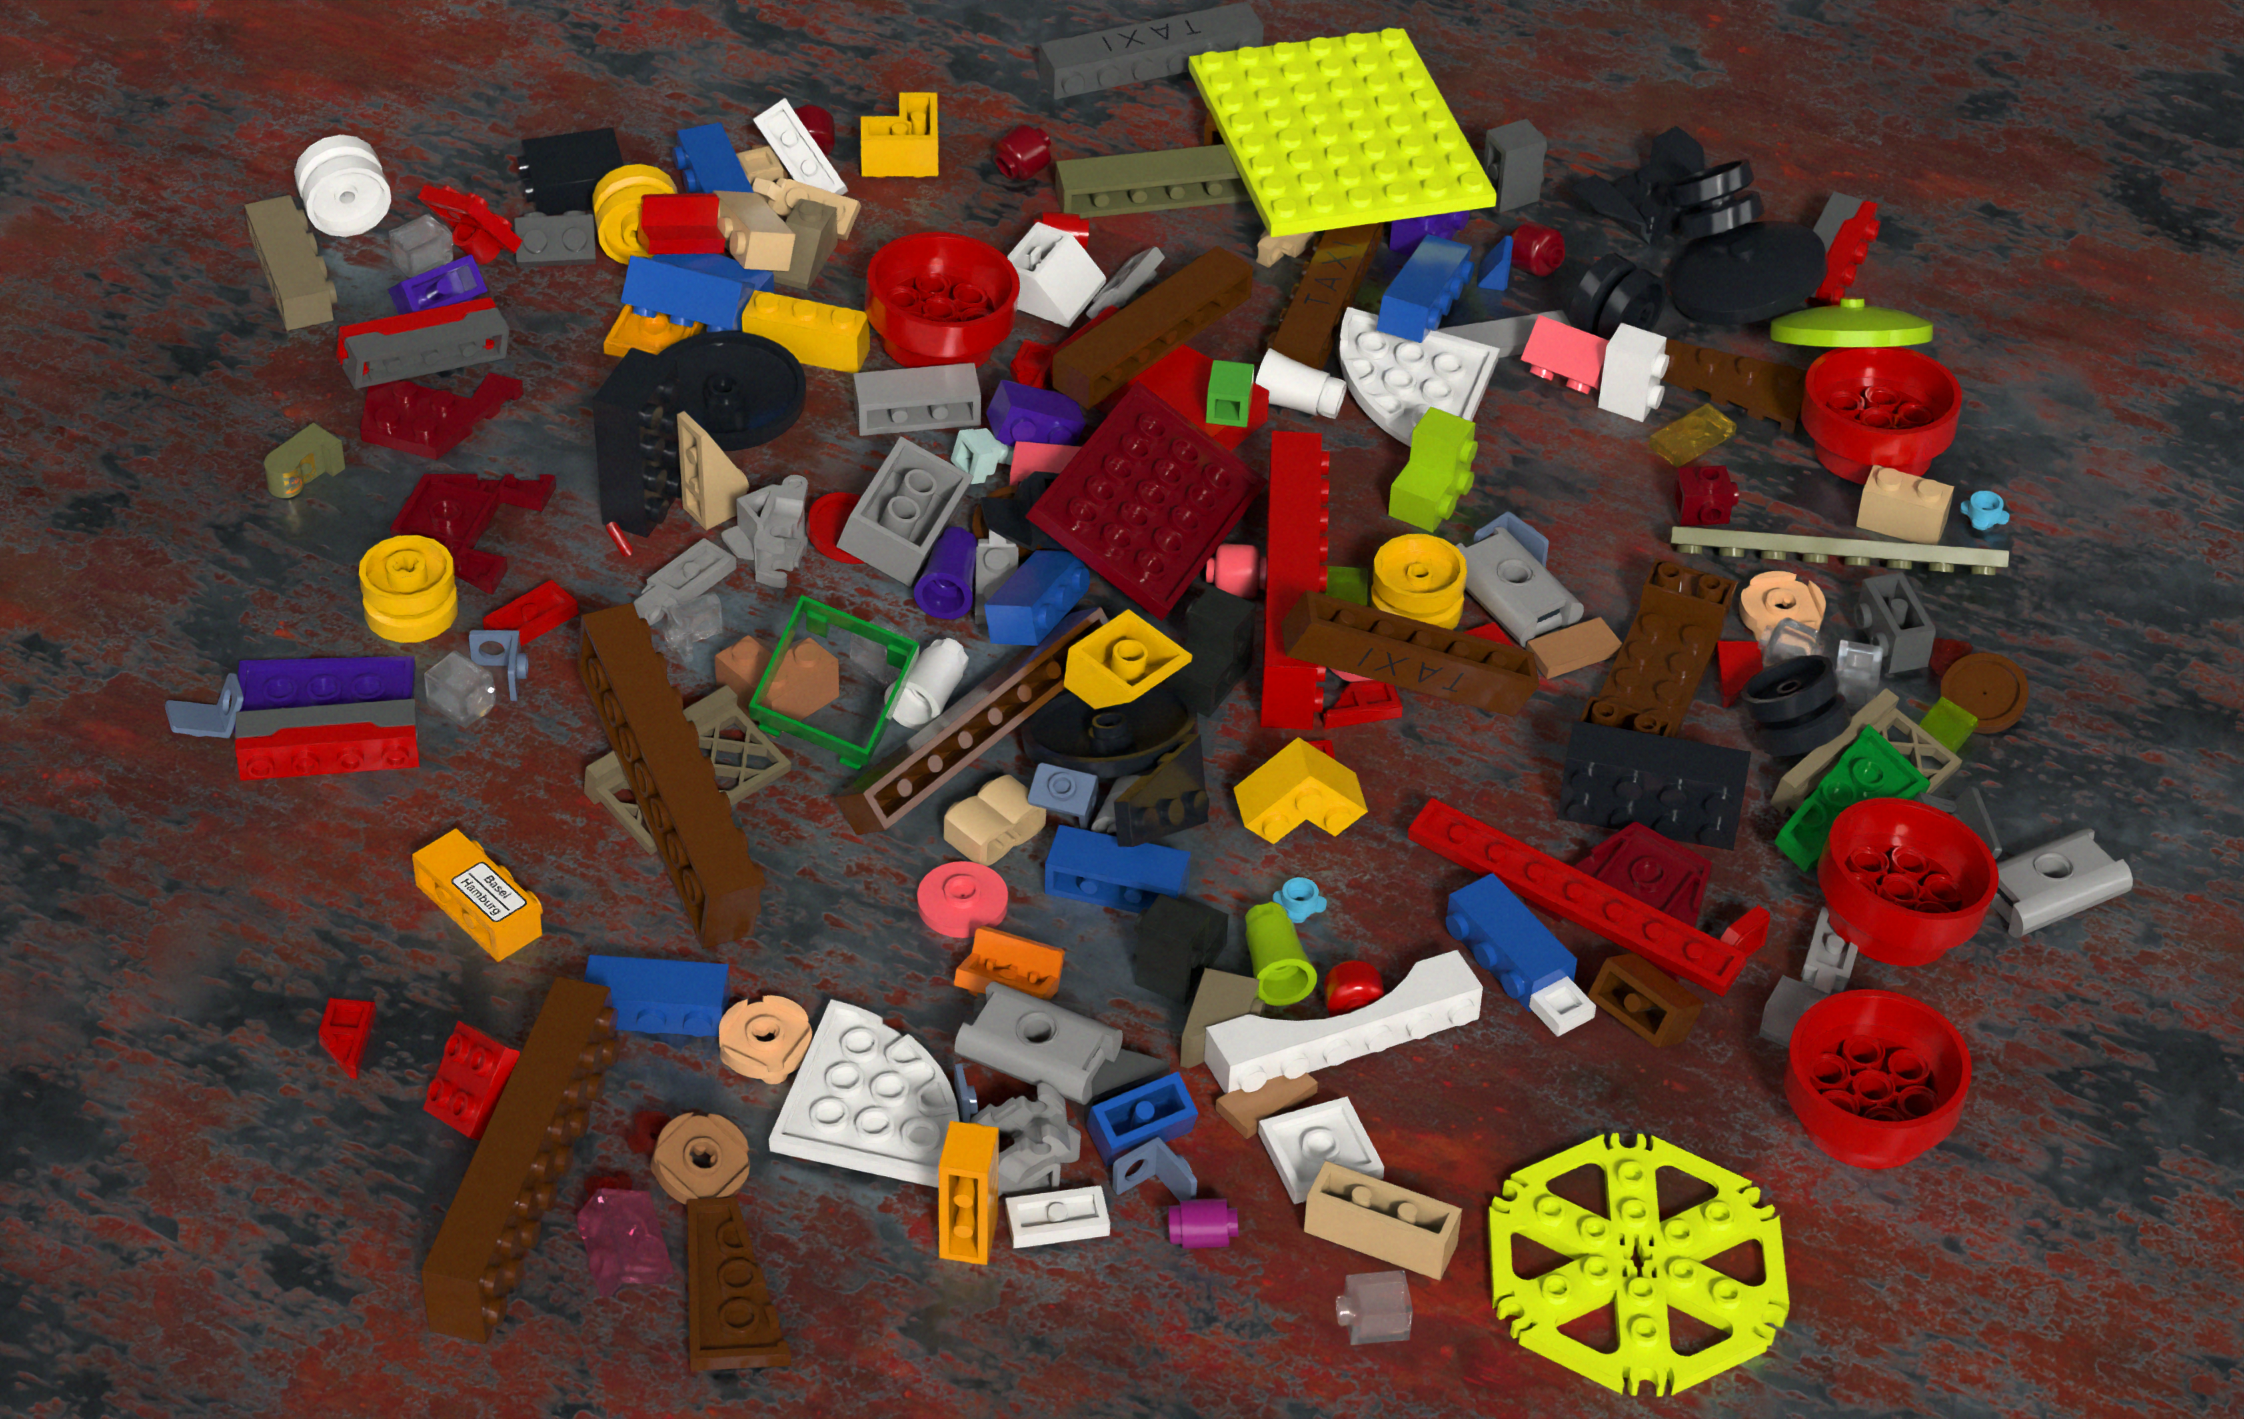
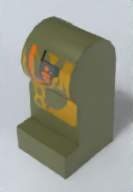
[264,422,345,498]

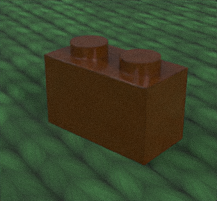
[1587,952,1705,1048]

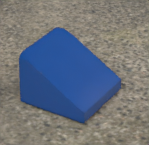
[1477,236,1514,291]

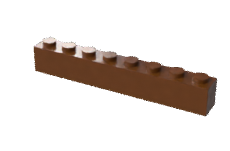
[834,607,1109,835]

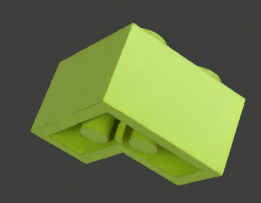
[1388,406,1478,533]

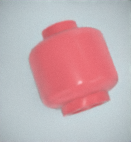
[1206,543,1266,599]

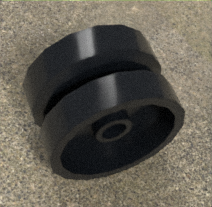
[1668,159,1765,239]
[1569,253,1667,341]
[1740,655,1853,756]

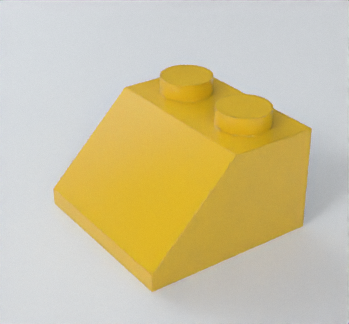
[1064,609,1192,709]

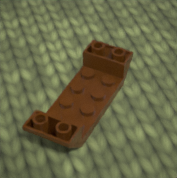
[1579,558,1737,738]

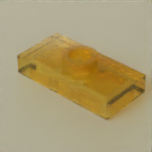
[1649,403,1737,468]

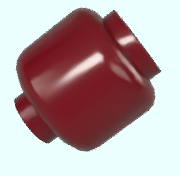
[793,105,835,157]
[994,124,1051,181]
[1509,221,1565,277]

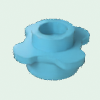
[1960,491,2009,530]
[1272,877,1327,923]

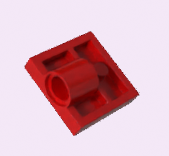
[417,185,523,265]
[423,1020,521,1141]

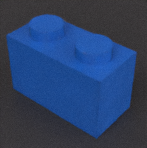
[1086,1071,1198,1167]

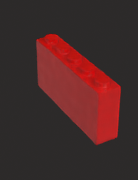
[1050,304,1269,452]

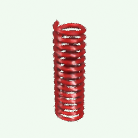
[606,522,633,557]

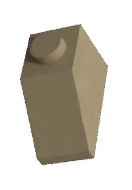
[772,198,838,291]
[1180,968,1265,1068]

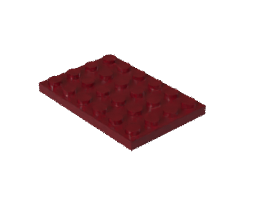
[1026,380,1268,621]

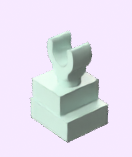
[951,428,1014,484]

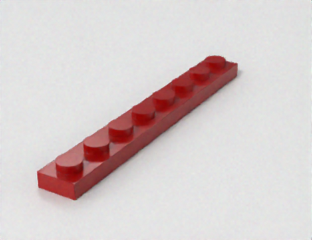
[1408,798,1747,997]

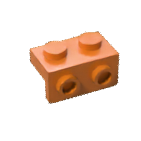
[954,925,1065,1001]

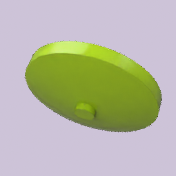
[1770,297,1933,347]

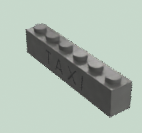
[1039,1,1264,99]

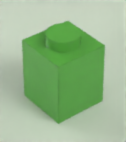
[1206,360,1254,427]

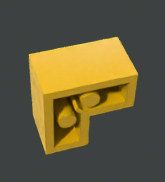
[861,92,938,178]
[1233,737,1368,844]

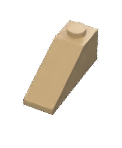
[677,411,749,530]

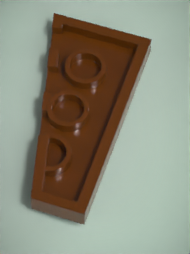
[1660,339,1807,434]
[687,1197,791,1371]

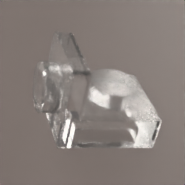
[663,591,723,663]

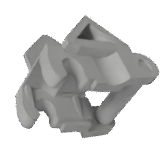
[721,475,810,588]
[970,1083,1081,1197]

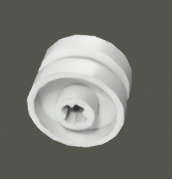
[294,135,391,237]

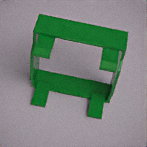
[749,595,919,771]

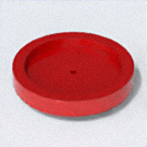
[806,492,865,564]

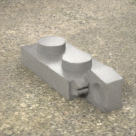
[1086,246,1165,320]
[975,529,1019,624]
[634,538,737,626]
[1801,907,1858,1010]

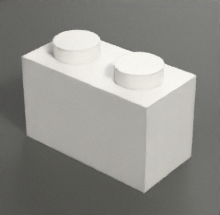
[1598,323,1669,422]

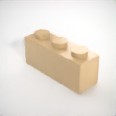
[713,190,795,271]
[1304,1161,1462,1280]

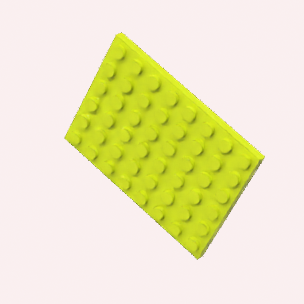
[1189,28,1497,237]

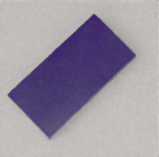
[233,656,416,733]

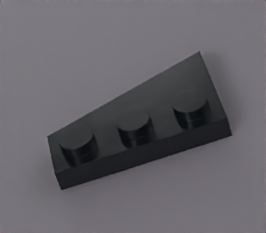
[1114,734,1209,847]

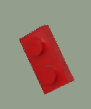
[482,579,579,648]

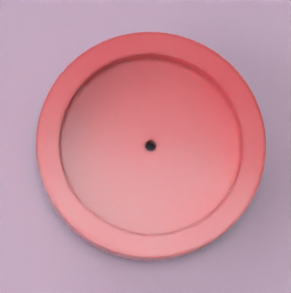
[917,861,1008,938]

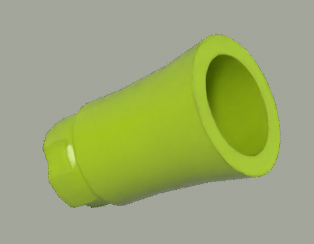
[1245,902,1317,1006]

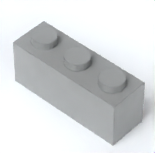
[853,363,981,436]

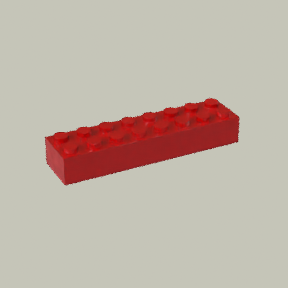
[1260,431,1330,730]

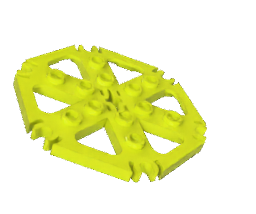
[1488,1133,1790,1396]

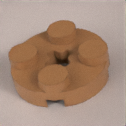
[650,1113,750,1204]

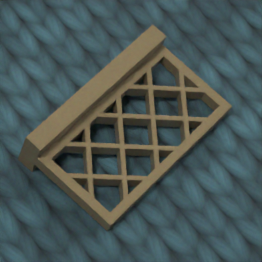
[584,685,791,855]
[1770,688,1963,814]

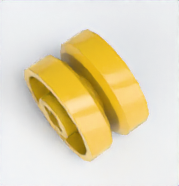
[592,164,678,265]
[1370,534,1467,630]
[359,535,458,643]

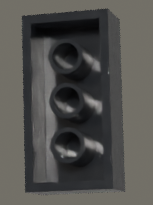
[592,347,682,538]
[1557,720,1751,851]

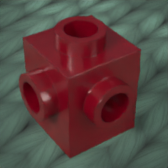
[1672,465,1739,526]

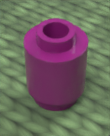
[1169,1198,1238,1249]

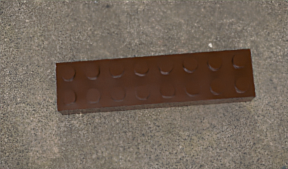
[577,602,765,949]
[421,976,621,1344]

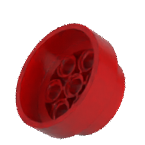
[865,232,1020,369]
[1800,346,1962,485]
[1817,798,1999,967]
[1784,989,1972,1169]

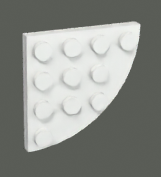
[1339,307,1500,447]
[769,999,960,1188]

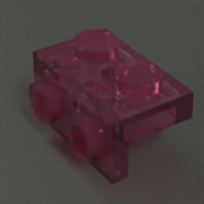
[577,1188,674,1297]

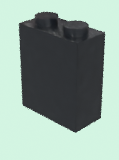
[516,127,624,216]

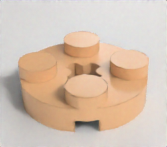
[1739,571,1826,644]
[719,995,812,1084]

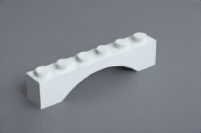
[1204,950,1483,1094]

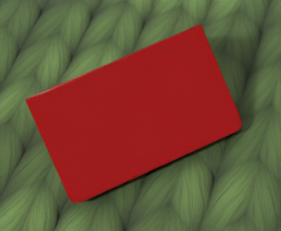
[637,193,726,255]

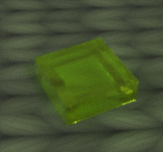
[1325,566,1368,606]
[1918,697,1978,754]

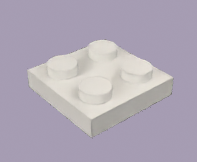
[1258,1096,1384,1204]

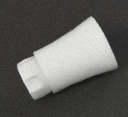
[1255,348,1347,419]
[884,638,969,731]

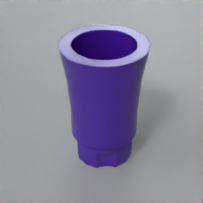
[914,527,978,620]

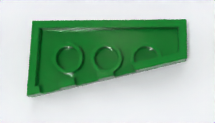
[1774,724,1931,873]

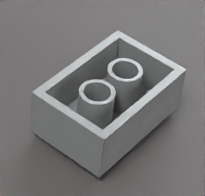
[836,436,974,587]

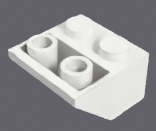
[1007,222,1106,328]

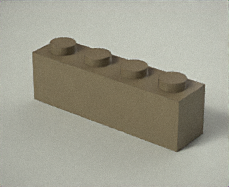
[244,195,338,331]

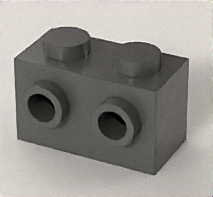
[1483,119,1547,213]
[1854,572,1936,674]

